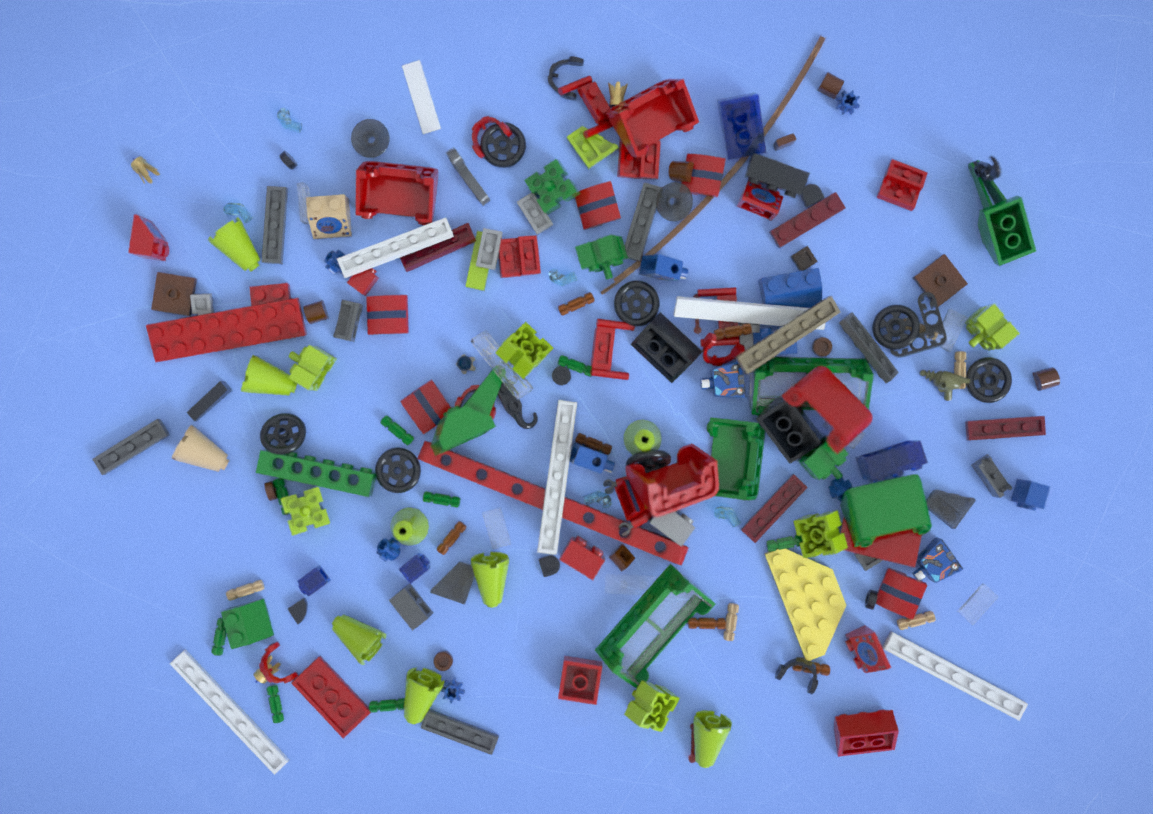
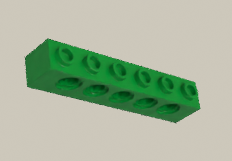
[256,450,376,497]

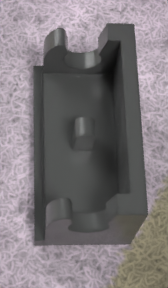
[333,300,363,342]
[971,454,1012,498]
[389,583,433,631]

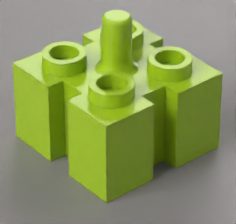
[964,303,1020,351]
[495,322,553,379]
[288,345,337,391]
[280,487,330,536]
[793,510,848,558]
[624,680,680,732]

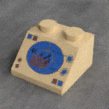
[306,194,352,239]

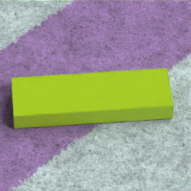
[465,231,489,291]

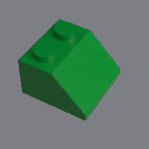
[221,598,274,649]

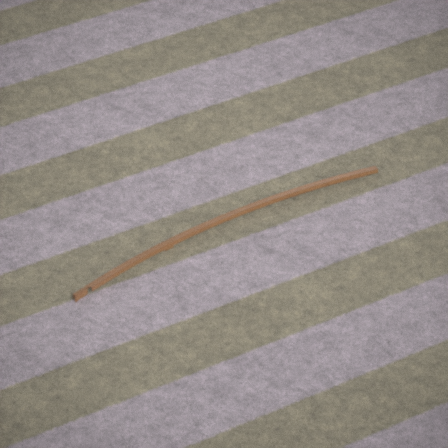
[601,36,826,295]

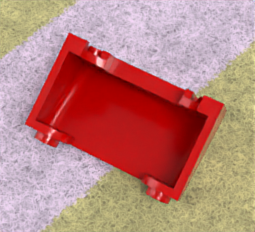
[606,79,699,158]
[356,161,439,225]
[782,366,873,454]
[625,443,719,517]

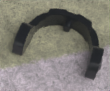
[548,56,584,100]
[775,657,818,694]

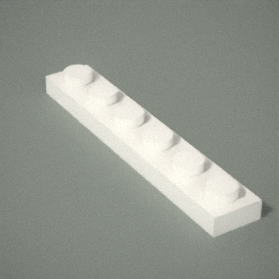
[337,218,454,278]

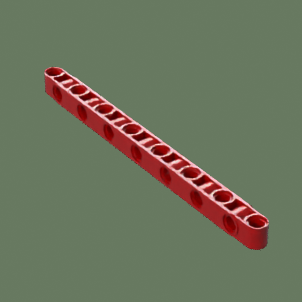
[417,440,689,566]

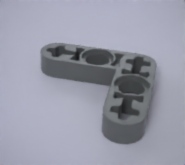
[446,147,491,206]

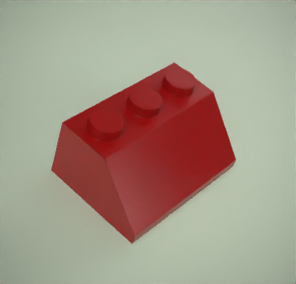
[834,709,899,757]

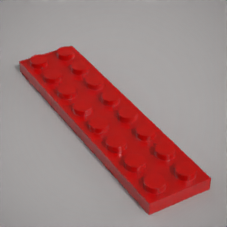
[146,297,307,362]

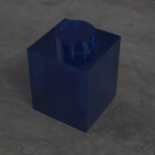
[398,553,431,584]
[297,565,331,597]

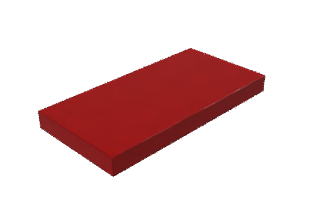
[840,518,922,568]
[291,656,371,738]

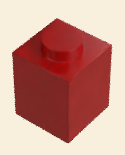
[347,268,379,296]

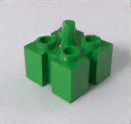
[524,159,580,215]
[575,235,628,280]
[797,435,849,480]

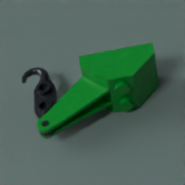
[968,156,1037,266]
[430,366,538,456]

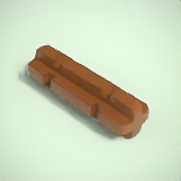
[558,292,595,316]
[714,323,752,340]
[436,521,467,555]
[688,618,726,629]
[792,662,830,676]

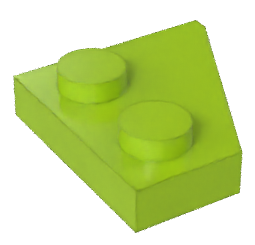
[567,126,619,170]

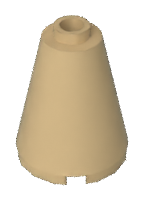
[172,425,230,472]

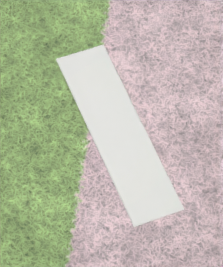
[402,60,441,134]

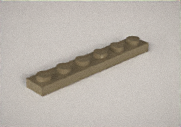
[735,296,841,374]

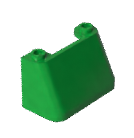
[707,417,765,500]
[840,474,932,547]

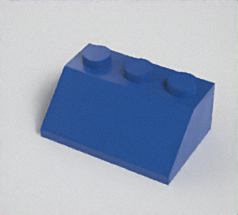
[758,268,822,308]

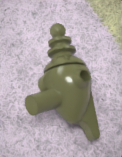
[920,370,970,401]

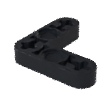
[890,292,947,358]

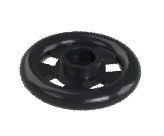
[480,122,526,168]
[614,281,660,326]
[872,305,920,350]
[966,357,1012,403]
[260,413,306,455]
[375,448,421,493]
[625,450,671,474]

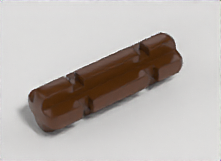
[575,433,612,455]

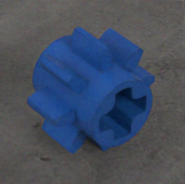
[836,90,860,115]
[324,249,346,274]
[828,477,853,501]
[376,537,401,562]
[441,678,465,704]

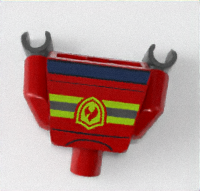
[603,476,653,536]

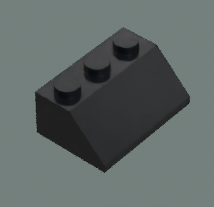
[744,153,810,198]
[631,312,702,383]
[756,395,822,464]

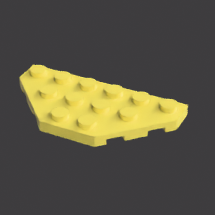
[764,549,846,661]

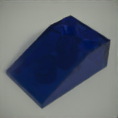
[717,92,766,160]

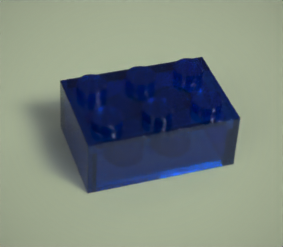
[855,440,928,483]

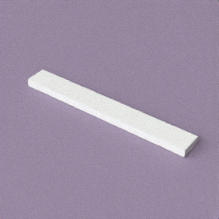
[673,296,826,330]
[537,400,577,555]
[882,631,1028,721]
[170,649,290,775]

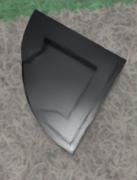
[288,598,308,625]

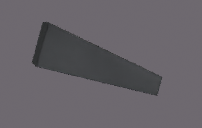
[187,381,232,421]

